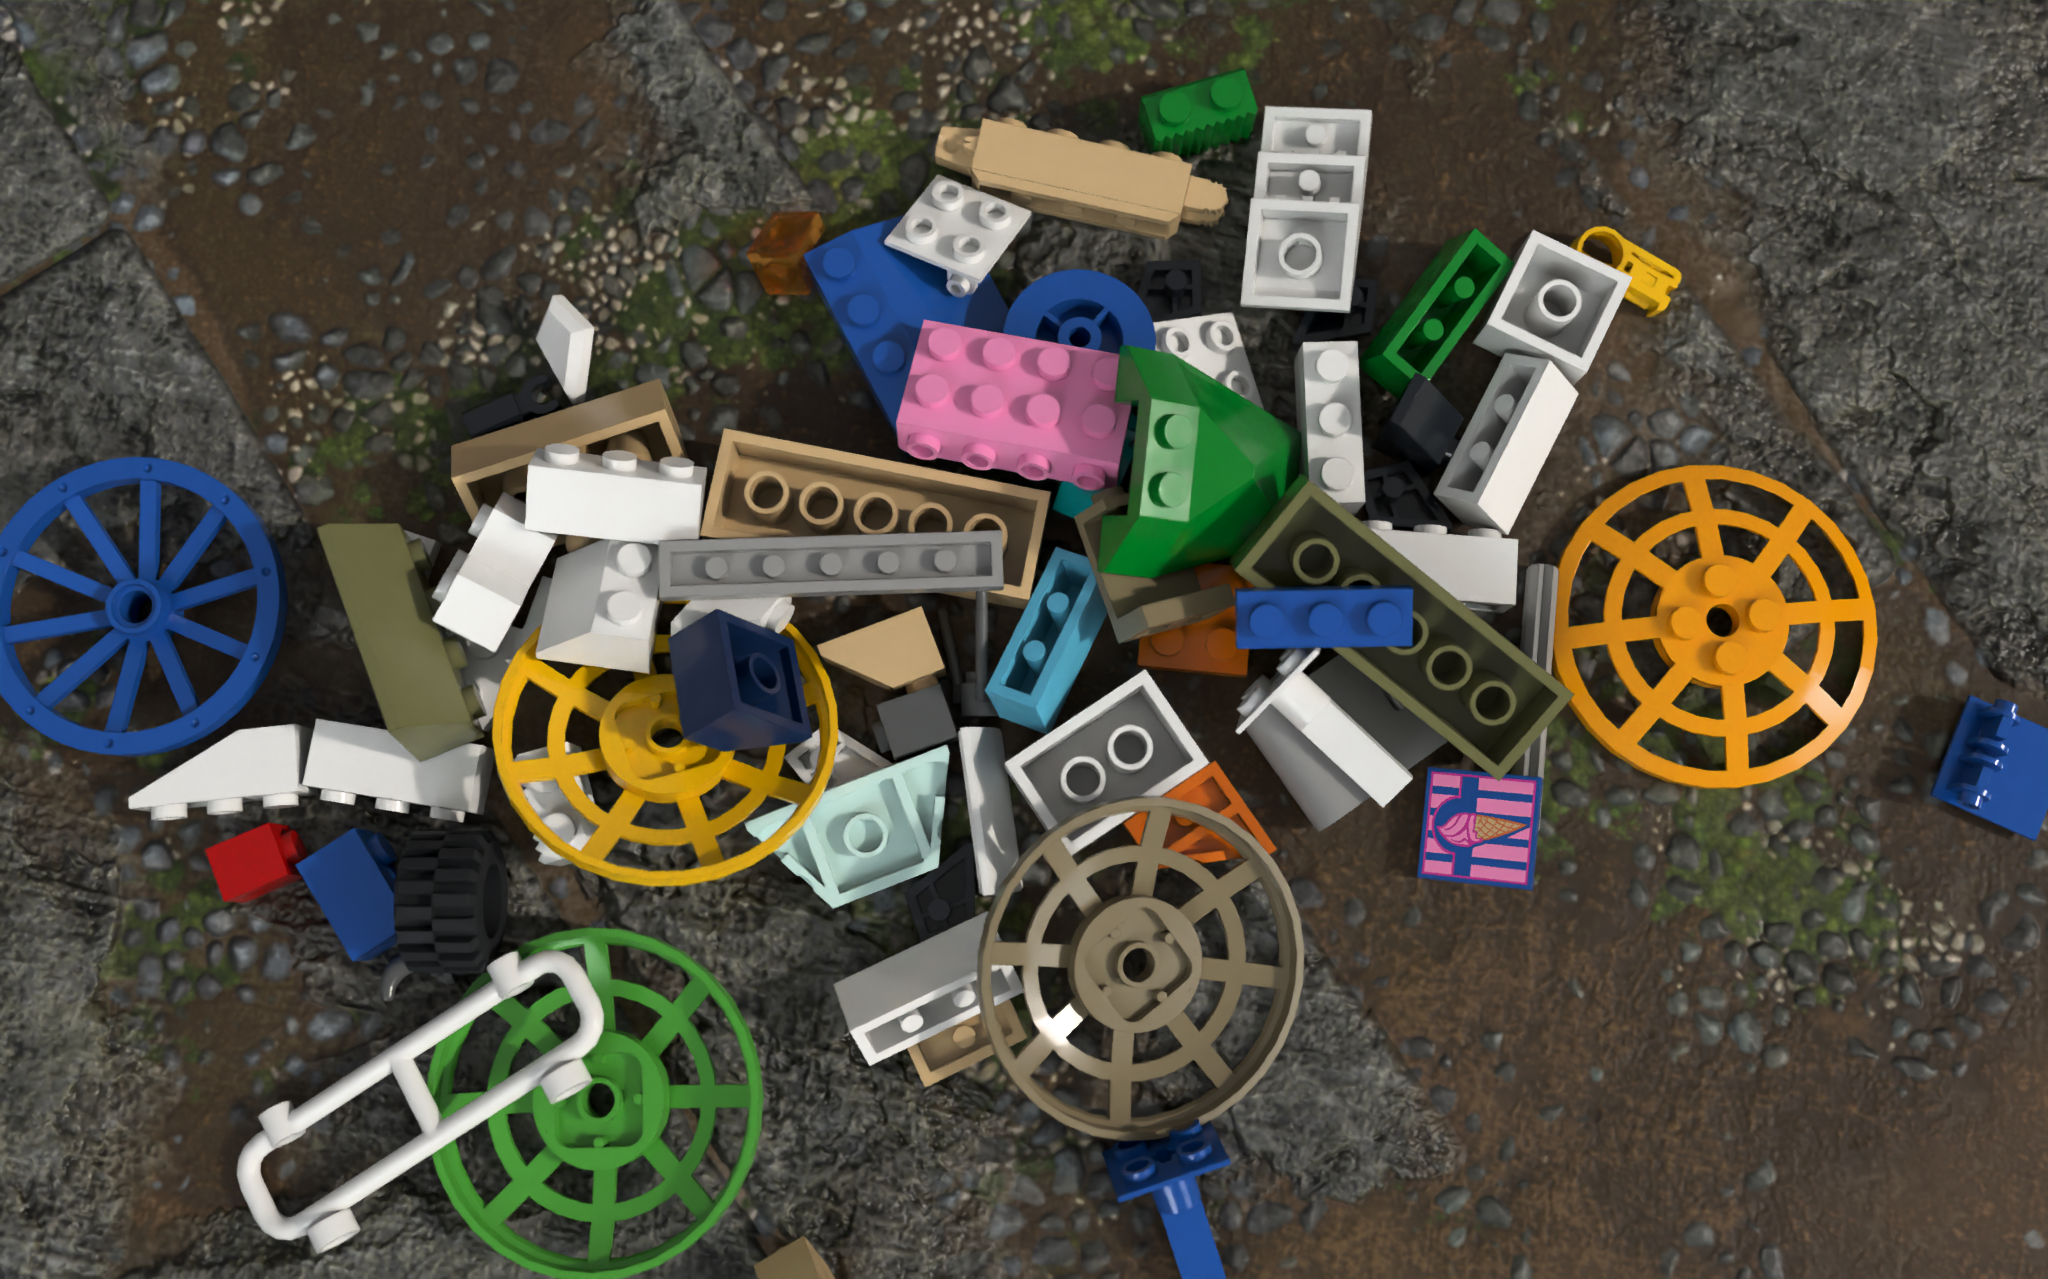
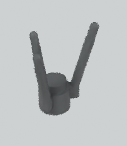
[937,591,1019,718]

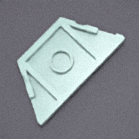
[744,744,950,909]

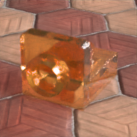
[746,211,825,295]

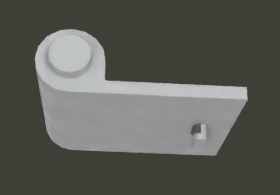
[1245,655,1448,832]

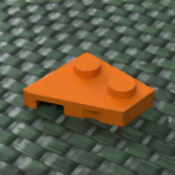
[1123,761,1277,870]

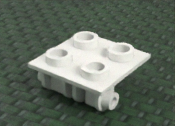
[884,174,1031,298]
[1153,312,1264,410]

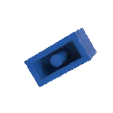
[295,828,397,961]

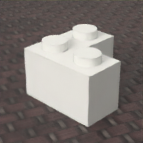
[432,492,558,652]

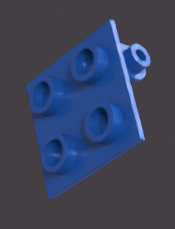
[1930,695,2048,841]

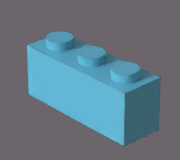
[985,547,1107,734]

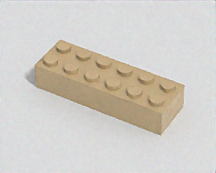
[700,428,1051,610]

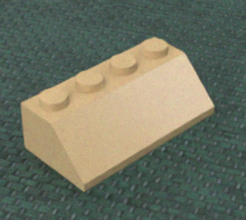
[451,378,689,547]

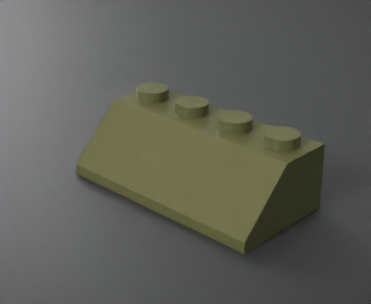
[317,523,487,762]

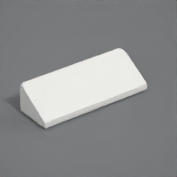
[958,727,1023,897]

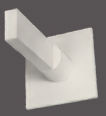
[1235,648,1413,808]

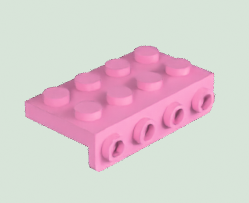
[896,319,1132,491]

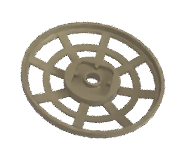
[976,796,1305,1141]

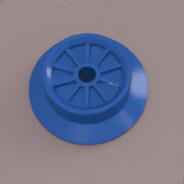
[1003,269,1156,354]

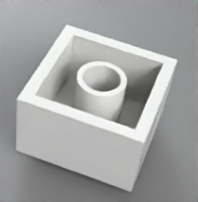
[1472,230,1633,386]

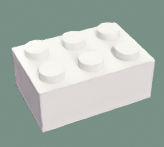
[1004,669,1209,856]

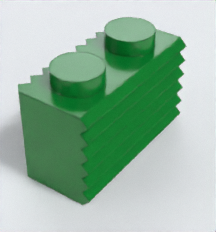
[1137,67,1258,158]

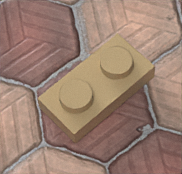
[907,999,1028,1087]

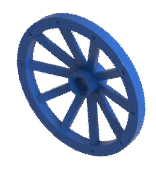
[0,457,287,757]

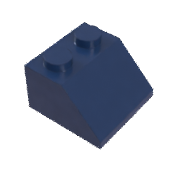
[668,609,812,752]

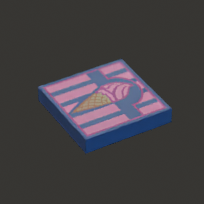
[1417,767,1543,891]

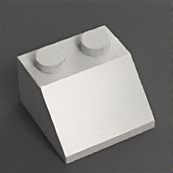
[535,539,663,674]

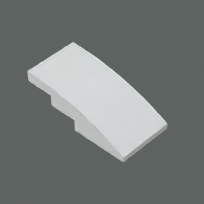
[1240,106,1372,313]

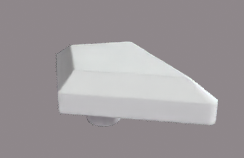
[536,294,594,404]
[784,729,892,790]

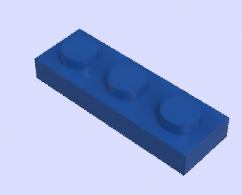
[1235,585,1413,649]

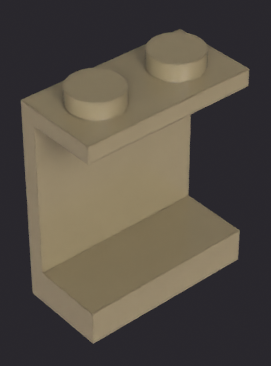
[1074,486,1235,644]

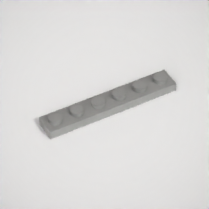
[659,530,1004,601]

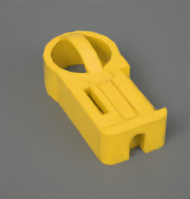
[1569,226,1682,318]

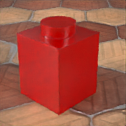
[205,822,307,903]

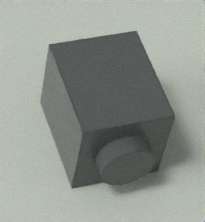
[871,683,959,762]

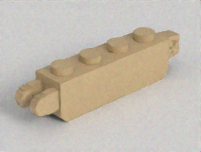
[935,117,1229,240]

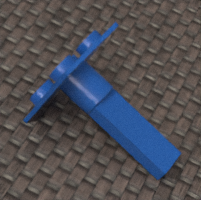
[1102,1118,1231,1279]

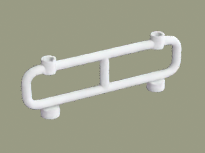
[237,950,604,1254]

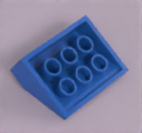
[803,215,1009,458]

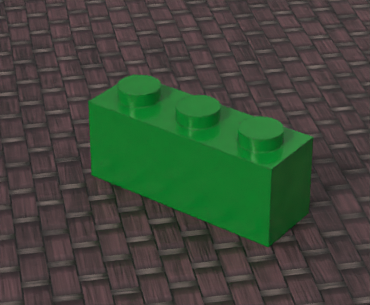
[1359,228,1515,398]

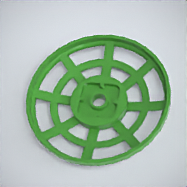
[427,927,764,1279]

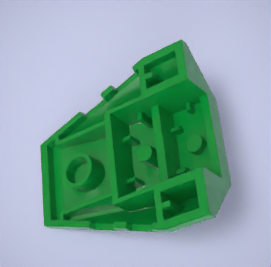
[1097,345,1301,578]

